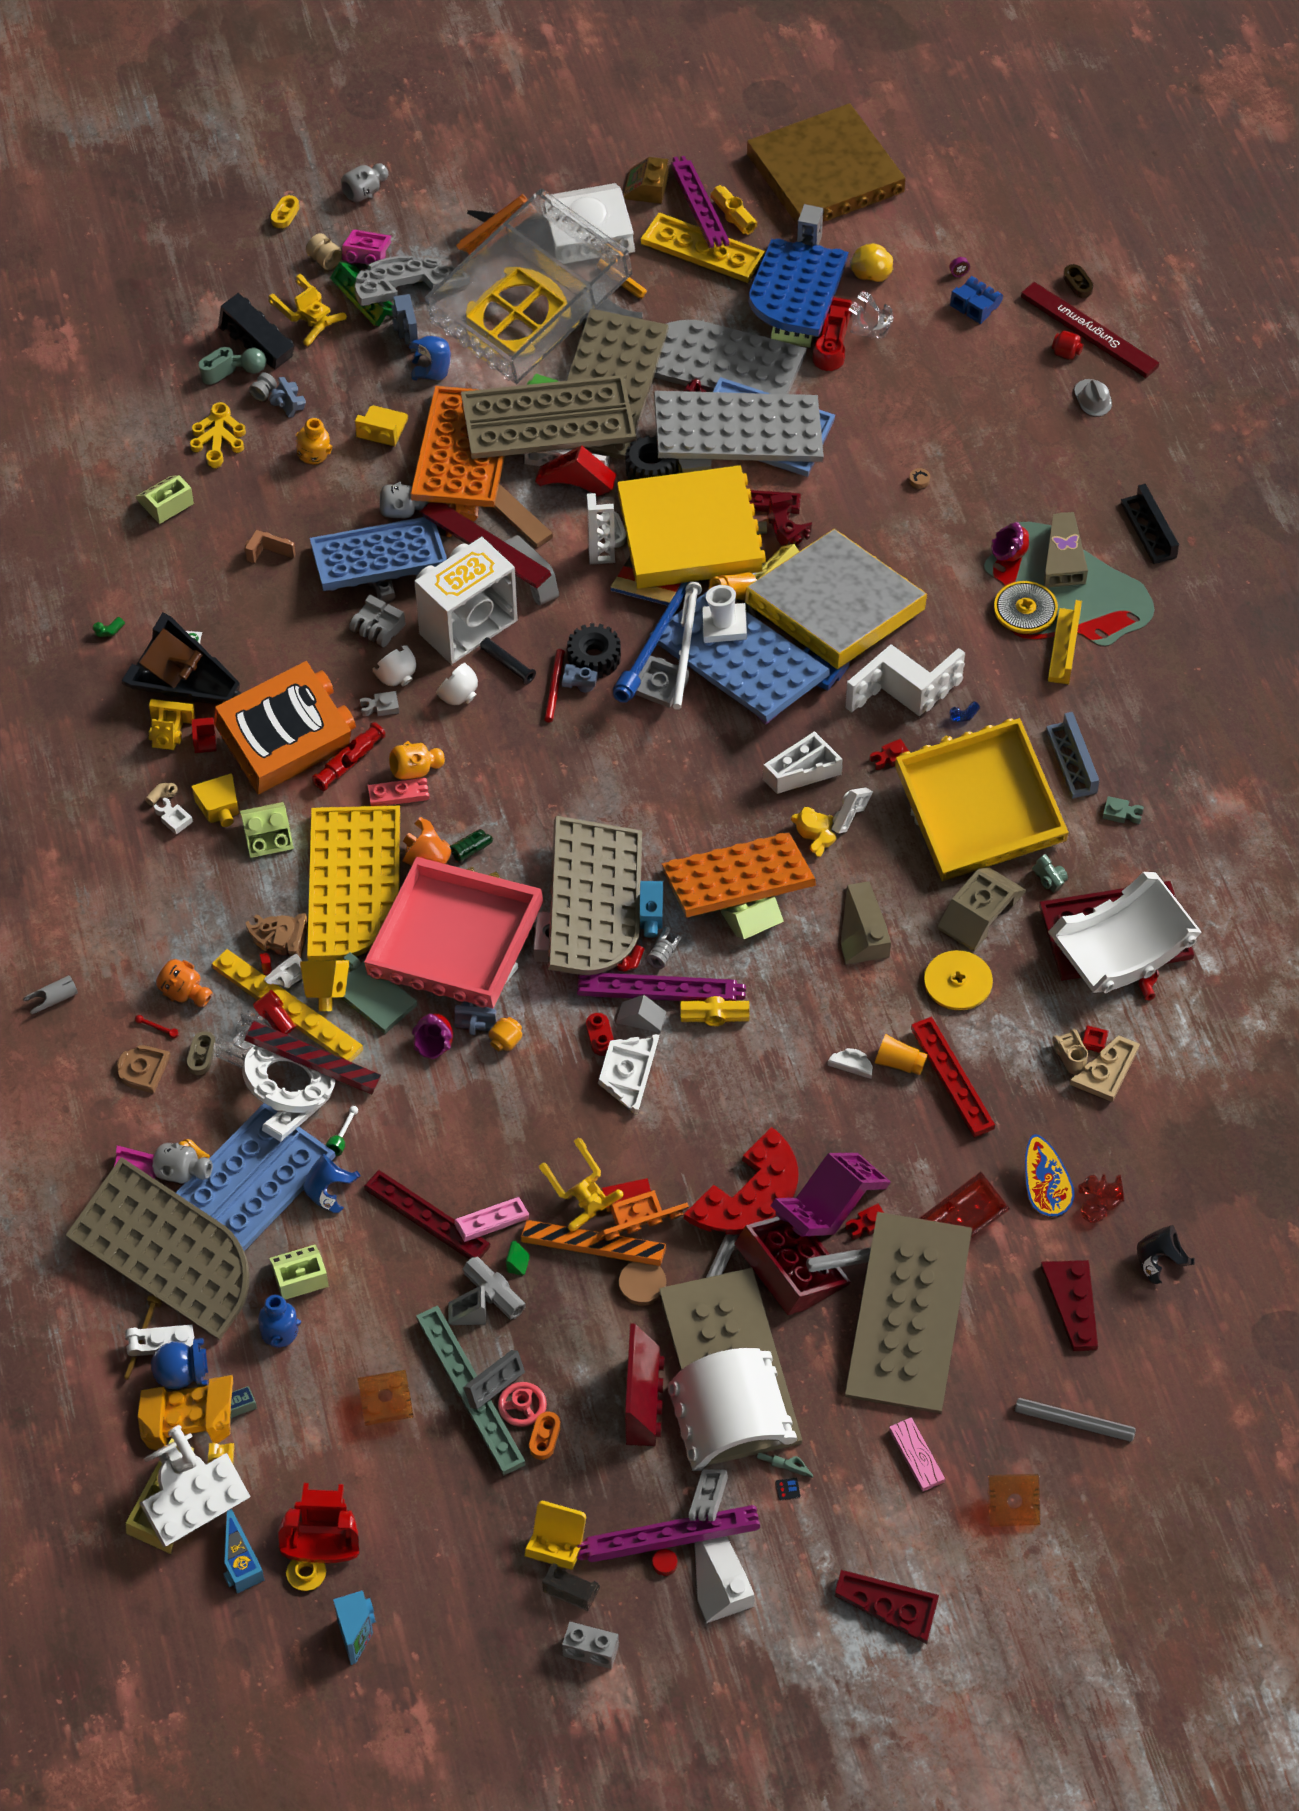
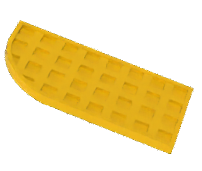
[307,806,400,961]

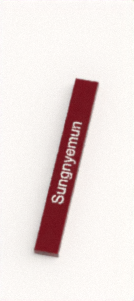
[1021,282,1159,378]

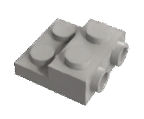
[635,656,689,708]

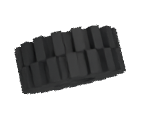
[567,623,621,678]

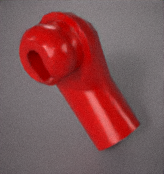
[617,945,645,972]
[1138,970,1159,1001]

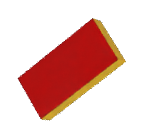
[602,1178,651,1212]

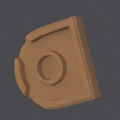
[117,1045,171,1094]

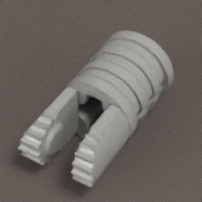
[646,926,682,969]

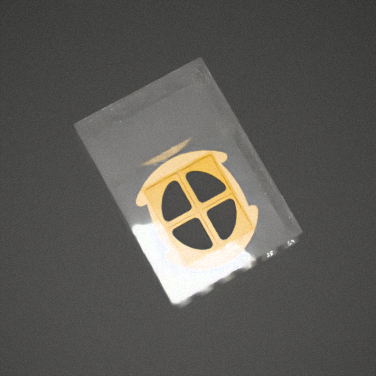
[425,188,633,385]

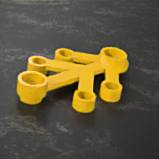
[190,402,246,468]

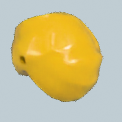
[850,243,893,282]

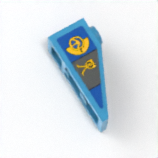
[223,1509,265,1593]

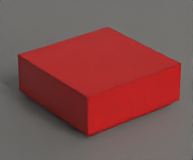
[1082,1025,1109,1053]

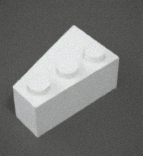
[763,731,843,794]

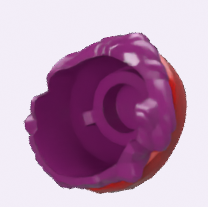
[991,522,1029,562]
[412,1013,453,1059]

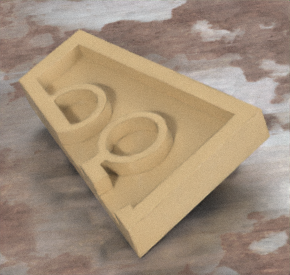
[1070,1035,1140,1102]

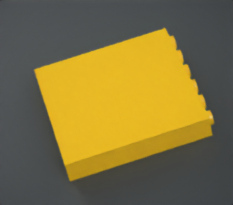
[617,465,766,589]

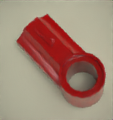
[253,990,297,1035]

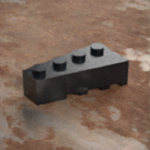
[218,292,294,370]

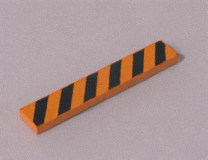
[521,1220,666,1266]

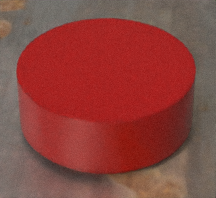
[653,1549,678,1576]

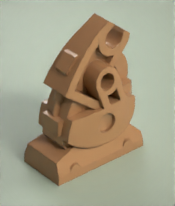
[246,913,308,959]

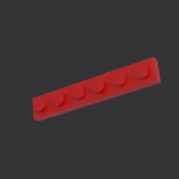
[911,1016,995,1137]

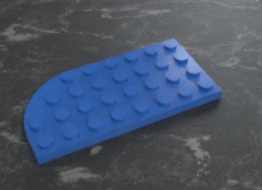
[749,239,849,337]

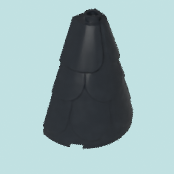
[122,612,241,705]

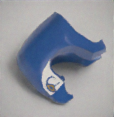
[409,336,451,381]
[303,1153,361,1213]

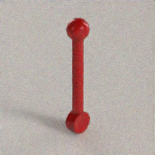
[135,1015,178,1039]

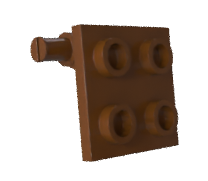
[139,628,202,688]

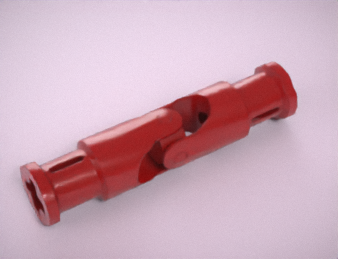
[312,722,386,791]

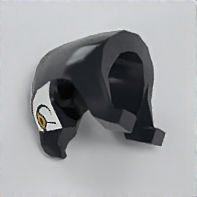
[1137,1225,1195,1284]

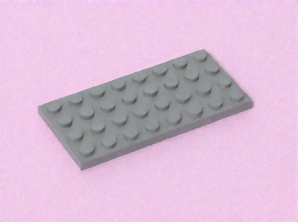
[654,391,824,462]

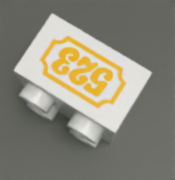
[415,537,518,665]

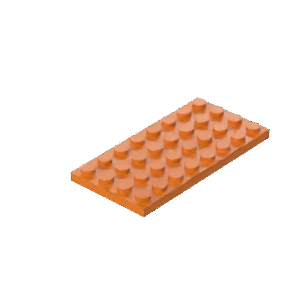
[411,386,504,507]

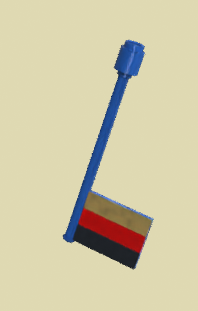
[611,556,693,703]

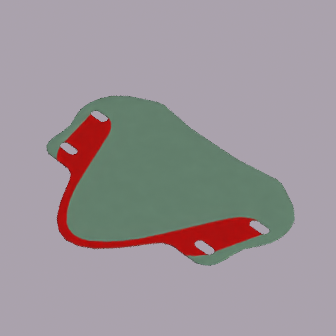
[984,522,1155,646]

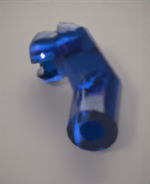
[949,701,980,722]

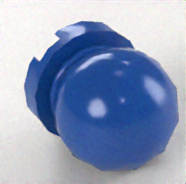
[151,1338,208,1390]

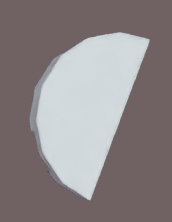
[828,1048,873,1079]

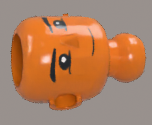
[156,959,213,1008]

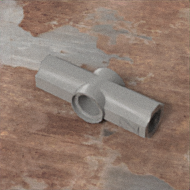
[462,1256,526,1320]

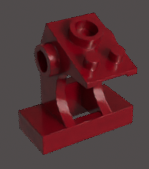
[767,492,812,546]

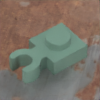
[1103,796,1144,824]

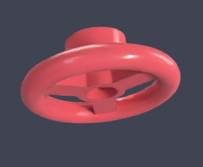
[498,1382,547,1427]

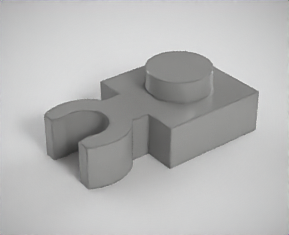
[360,691,399,716]

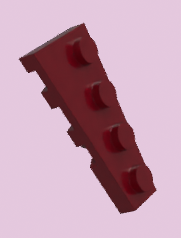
[1041,1260,1098,1351]
[835,1570,939,1644]

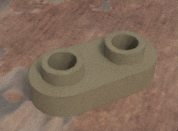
[187,1031,216,1075]

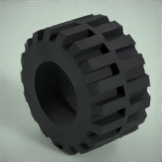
[625,435,677,480]

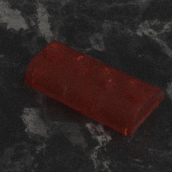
[919,1172,1010,1239]

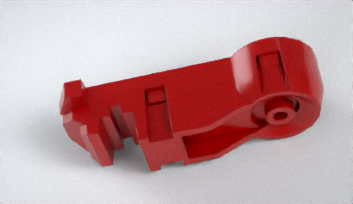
[813,297,857,371]

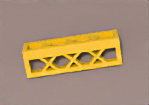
[1048,600,1082,684]

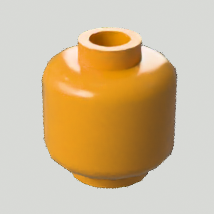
[488,1017,522,1051]

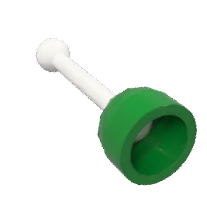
[326,1106,358,1156]

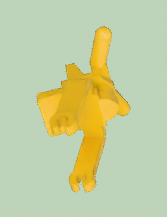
[268,274,347,346]
[539,1137,623,1232]

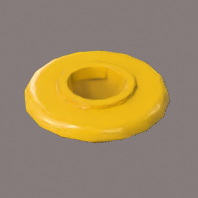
[286,1560,326,1591]

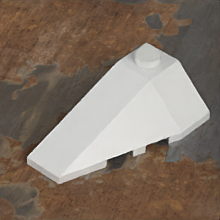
[695,1536,754,1623]

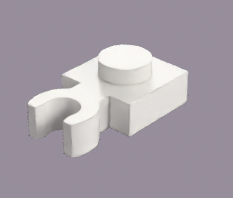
[154,798,193,835]

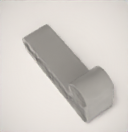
[504,535,559,606]

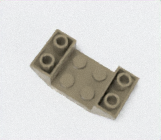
[937,867,1026,952]

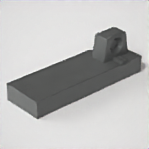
[463,1350,525,1409]

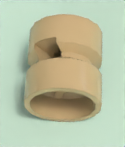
[306,233,342,270]

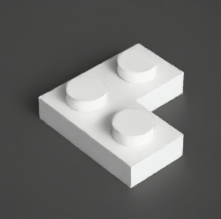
[832,787,873,833]

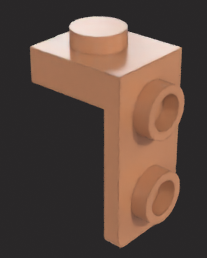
[244,530,296,564]

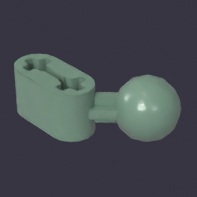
[199,347,266,385]

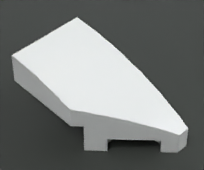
[264,954,302,988]

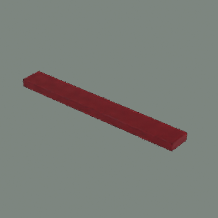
[420,502,552,589]

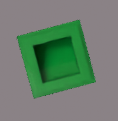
[506,1241,530,1276]

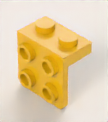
[355,405,408,446]
[525,1501,586,1570]

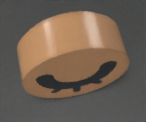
[909,468,930,489]

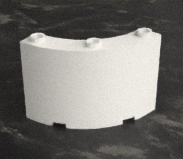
[1048,872,1202,993]

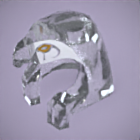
[849,291,894,339]

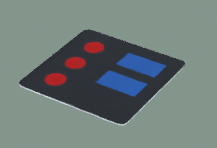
[776,1478,801,1500]

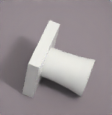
[703,585,747,643]

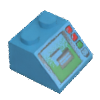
[333,1590,376,1665]

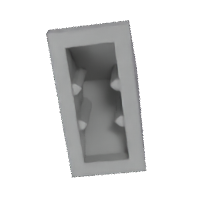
[616,995,666,1033]
[448,1286,486,1325]

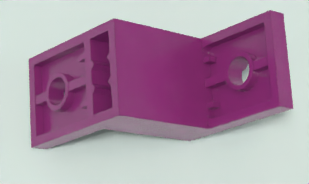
[770,1153,891,1237]

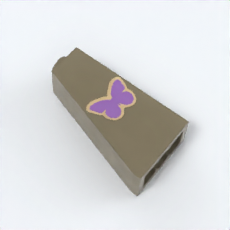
[1044,512,1088,588]

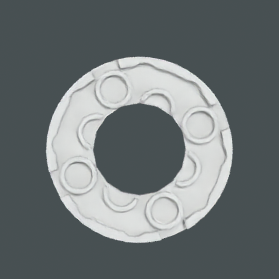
[242,1046,335,1113]

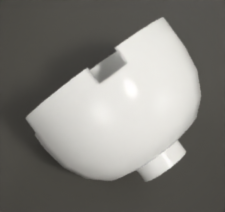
[373,645,416,686]
[436,663,478,705]

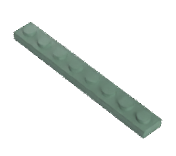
[416,1305,525,1476]

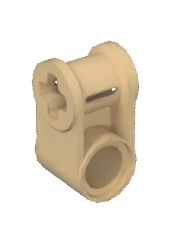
[1052,1029,1088,1075]

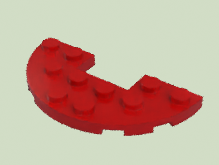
[683,1127,799,1235]

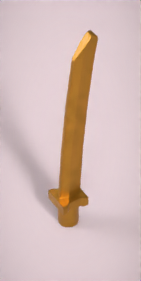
[124,1295,162,1380]

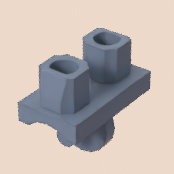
[269,377,306,417]
[454,1002,497,1035]

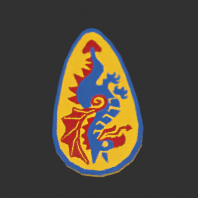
[1024,1134,1075,1217]

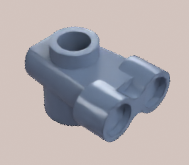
[562,664,598,692]

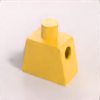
[192,773,239,827]
[300,960,349,1011]

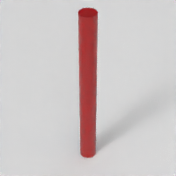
[544,649,565,722]

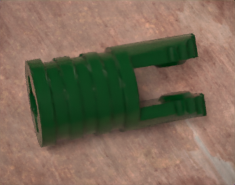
[450,829,493,863]

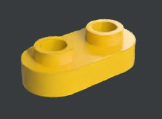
[271,195,299,228]

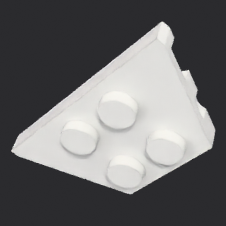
[598,1034,660,1114]

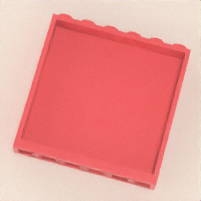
[364,857,543,1009]

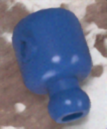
[258,1295,301,1348]

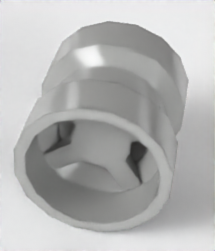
[249,373,277,401]

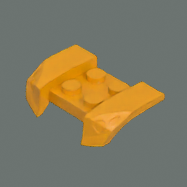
[138,1375,233,1451]

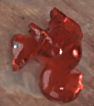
[1078,1174,1124,1223]

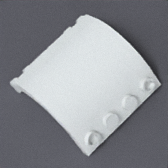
[668,1348,797,1471]

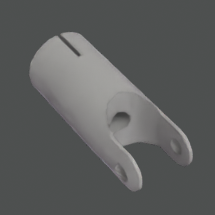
[23,975,78,1014]

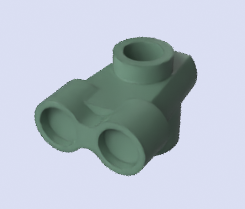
[1032,854,1068,893]

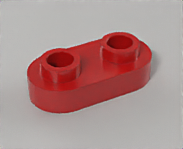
[586,1013,614,1056]

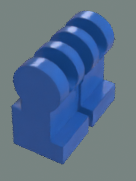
[950,276,1003,324]

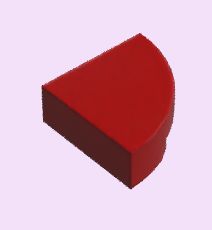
[260,953,272,976]

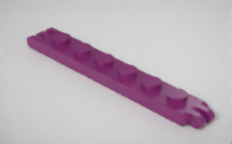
[671,156,729,248]
[577,973,746,1001]
[577,1505,760,1562]

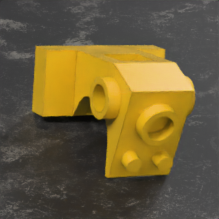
[149,699,195,750]

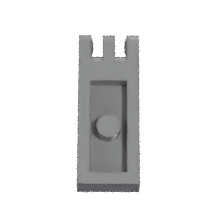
[689,1469,728,1521]

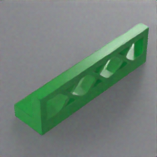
[330,262,393,326]

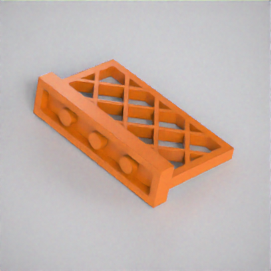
[456,194,535,258]

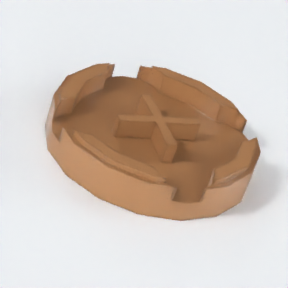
[619,1262,666,1306]

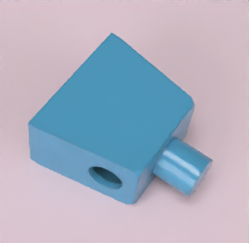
[640,881,663,938]

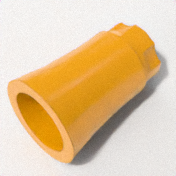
[709,572,756,601]
[875,1034,927,1075]

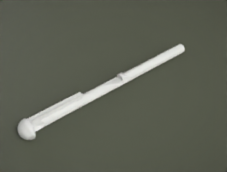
[673,582,702,710]

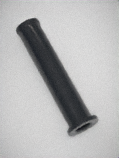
[480,637,536,684]

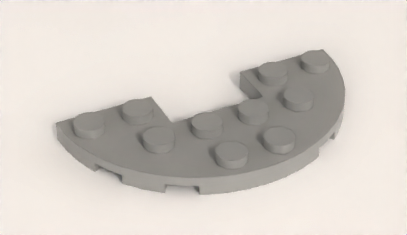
[355,256,469,306]

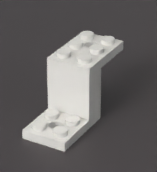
[845,645,965,716]

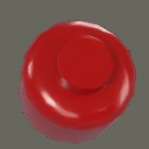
[1052,330,1083,360]

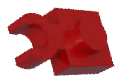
[870,738,910,770]
[845,1203,884,1240]

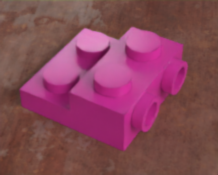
[342,229,391,266]

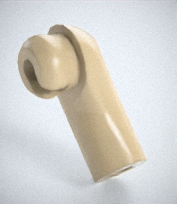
[145,783,177,806]

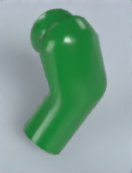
[92,617,125,637]

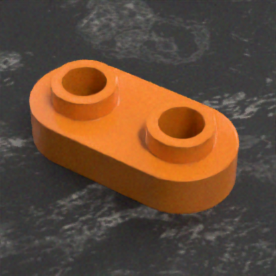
[529,1412,560,1460]

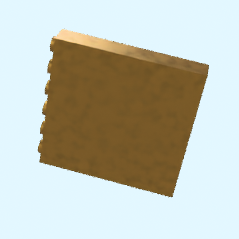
[747,103,906,226]

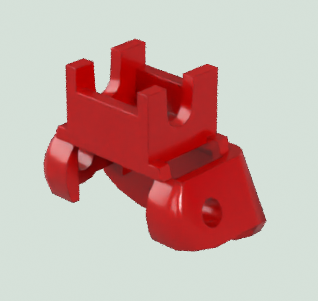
[278,1483,360,1563]

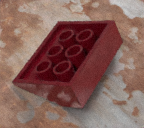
[734,1217,851,1315]
[625,1323,664,1446]

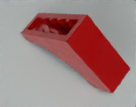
[535,445,616,497]

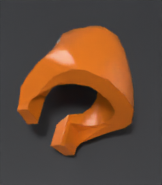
[403,817,452,866]

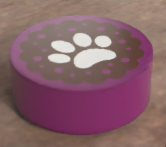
[949,257,970,277]

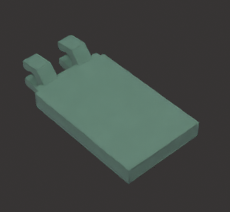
[340,952,417,1034]

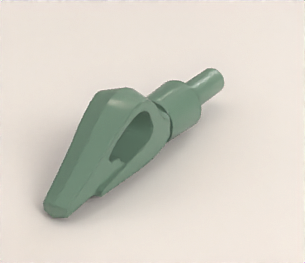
[757,1452,813,1478]

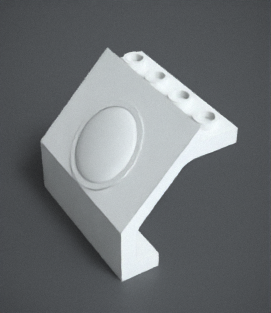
[539,183,635,266]

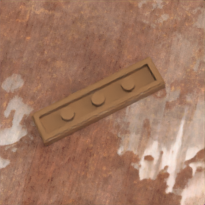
[493,485,553,548]

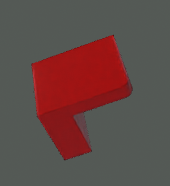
[192,717,217,753]

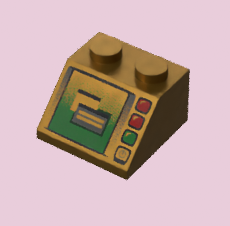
[623,157,668,204]

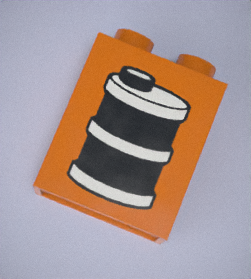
[214,661,356,795]

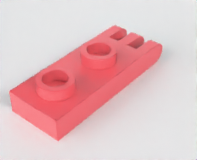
[368,778,430,806]

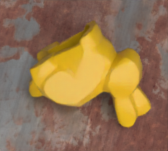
[790,807,836,857]

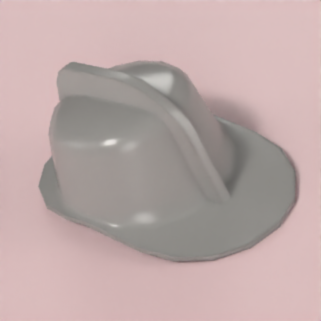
[1074,379,1112,416]

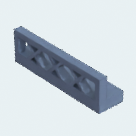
[1046,712,1099,798]

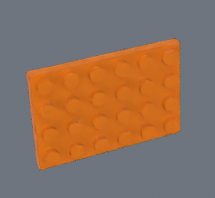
[662,832,816,918]

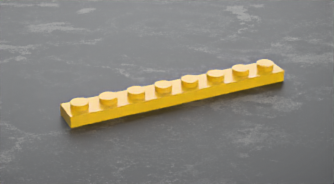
[212,949,363,1062]

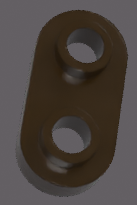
[1063,264,1094,298]

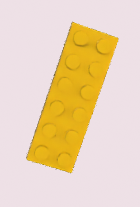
[641,213,765,283]

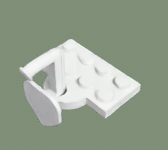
[140,1425,250,1547]

